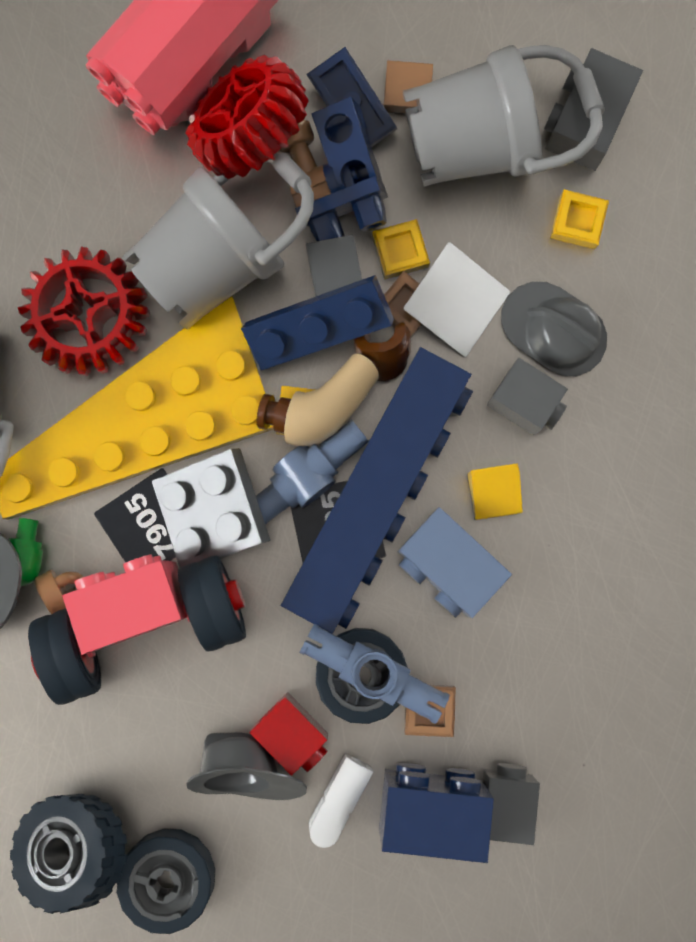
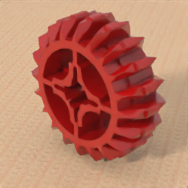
[185,54,309,180]
[17,246,150,377]

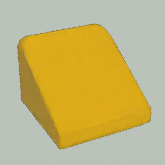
[467,463,523,520]

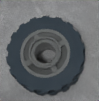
[10,794,127,914]

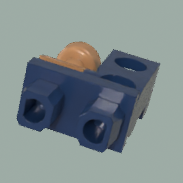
[280,97,388,241]

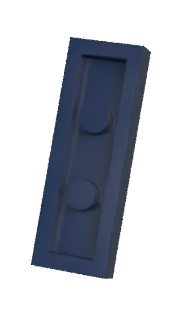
[241,275,394,371]

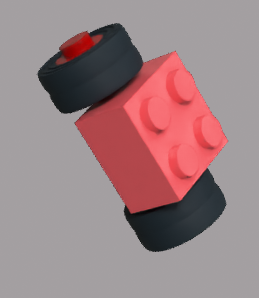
[28,554,246,705]

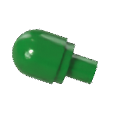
[8,518,44,587]

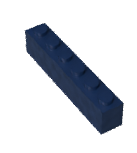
[280,347,473,634]

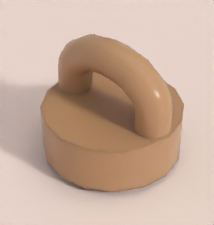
[34,569,84,614]

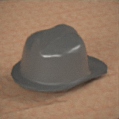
[501,282,607,376]
[186,732,307,800]

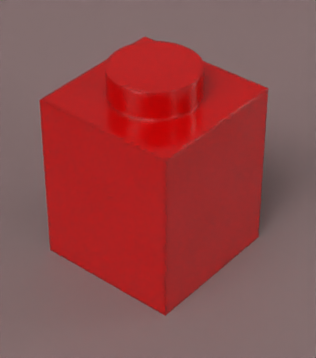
[249,692,328,776]

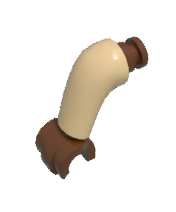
[257,321,411,446]

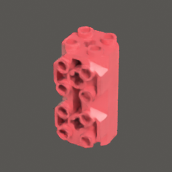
[85,0,278,135]

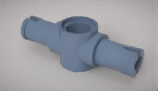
[256,419,369,524]
[299,623,450,724]

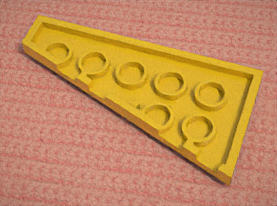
[0,296,273,520]

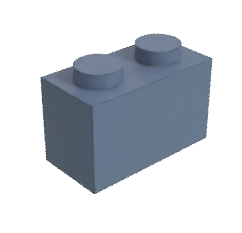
[397,507,512,618]

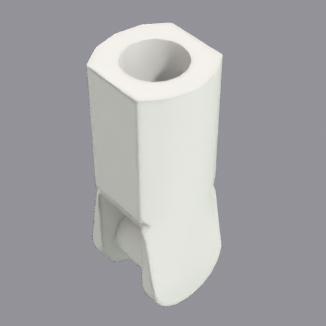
[309,753,373,848]

